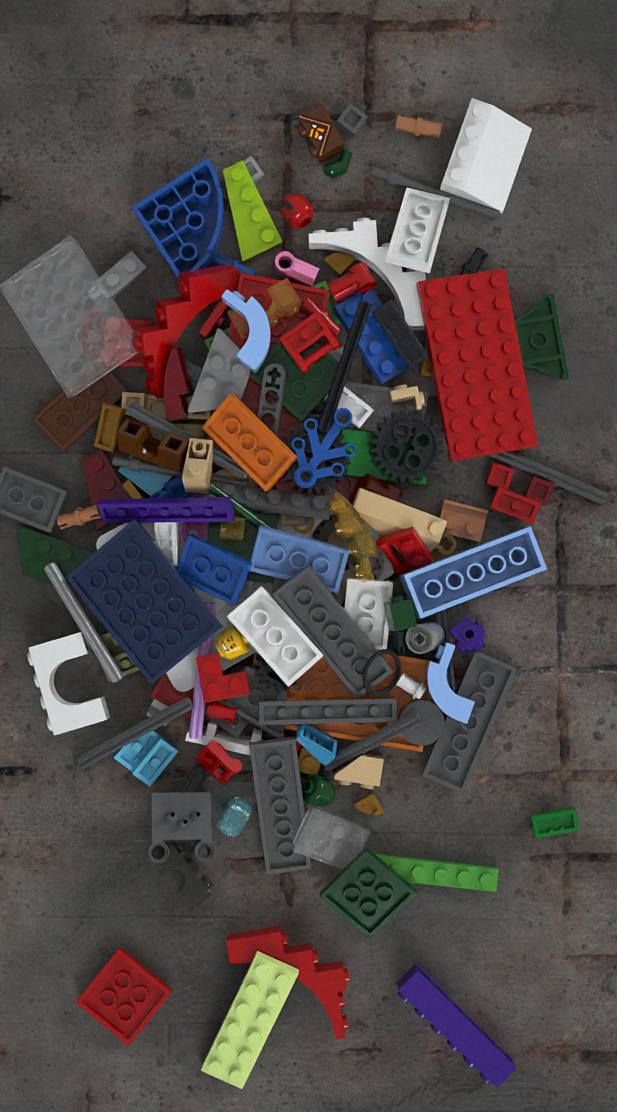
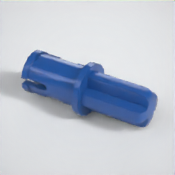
[213,254,257,277]

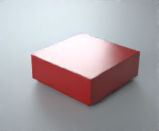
[485,462,514,490]

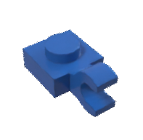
[152,474,193,498]

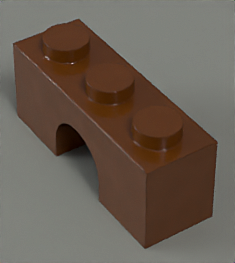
[117,417,189,473]

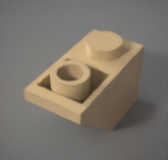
[182,438,213,494]
[334,753,384,789]

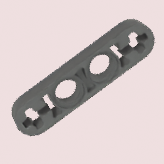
[258,363,286,437]

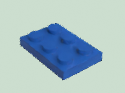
[176,534,252,606]

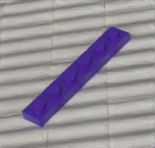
[97,497,235,523]

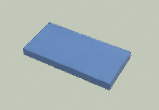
[250,525,350,594]

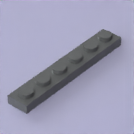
[193,481,333,520]
[258,698,397,725]

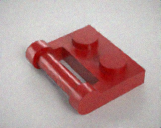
[279,311,340,373]
[376,527,433,576]
[195,740,242,785]

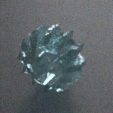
[217,796,252,837]

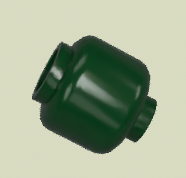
[302,774,336,807]

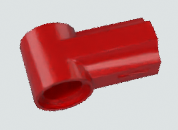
[327,263,376,303]

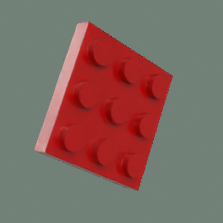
[75,947,173,1046]

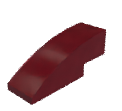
[164,346,192,421]

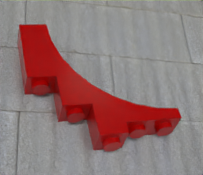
[132,264,239,398]
[226,925,350,1040]

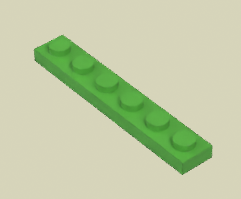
[375,854,499,892]

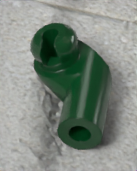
[323,150,352,178]

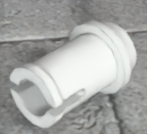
[396,673,426,699]

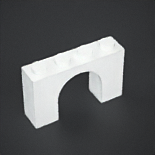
[27,632,110,735]

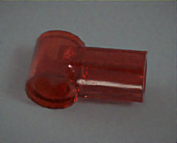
[358,473,403,502]

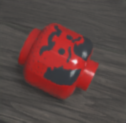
[280,194,314,229]

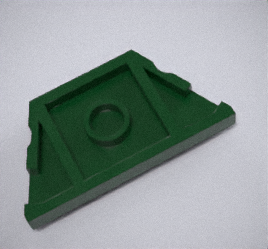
[515,293,569,380]
[17,525,95,586]

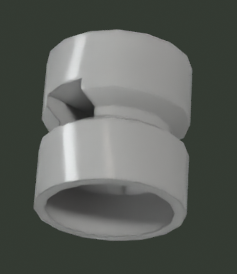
[405,621,445,654]

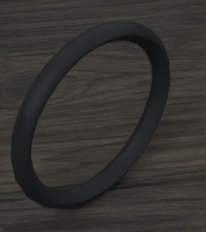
[363,649,401,696]

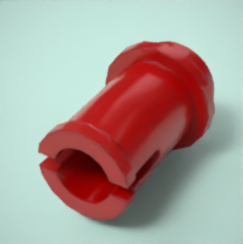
[206,701,237,723]

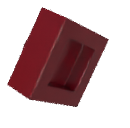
[524,476,555,506]

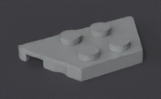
[188,328,252,413]

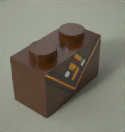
[297,104,344,163]

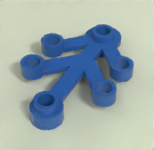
[291,408,357,488]

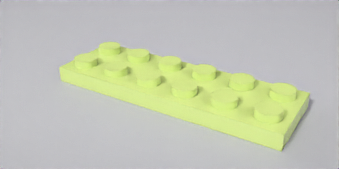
[201,951,299,1089]

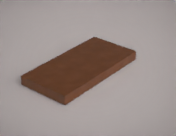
[32,358,129,453]

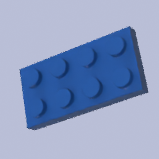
[333,288,409,386]

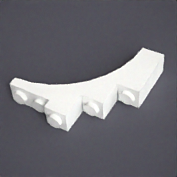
[308,218,426,331]

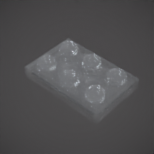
[291,806,370,870]

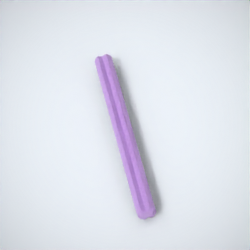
[189,602,216,739]

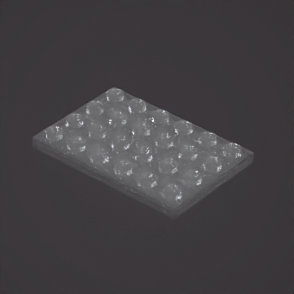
[0,235,138,399]

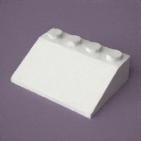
[440,98,532,214]

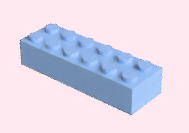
[399,526,547,619]

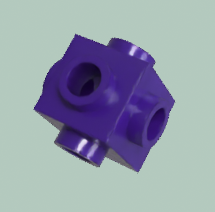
[450,616,486,654]

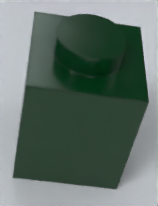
[384,595,417,631]

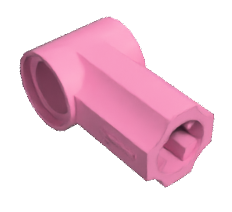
[274,251,320,287]

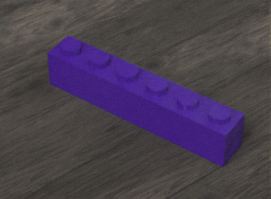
[397,964,516,1088]

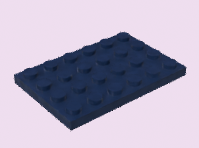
[66,519,223,685]

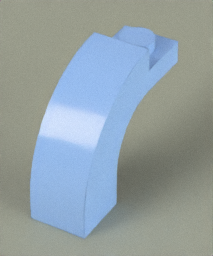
[221,289,270,373]
[425,642,475,724]

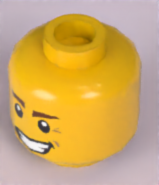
[215,626,249,660]

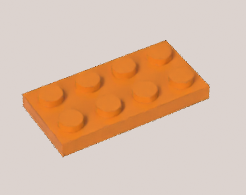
[202,393,298,491]

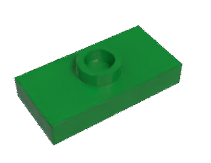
[530,807,580,839]

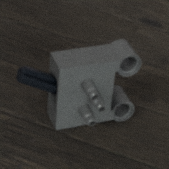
[144,764,215,864]

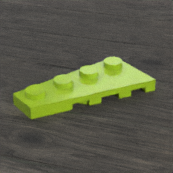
[223,160,283,263]

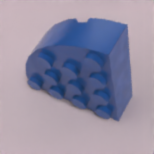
[132,158,225,281]

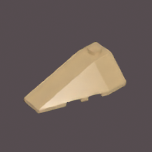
[351,488,447,554]

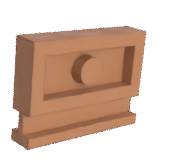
[439,499,488,542]

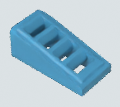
[295,724,337,765]

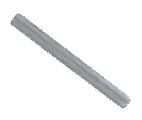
[44,562,124,683]

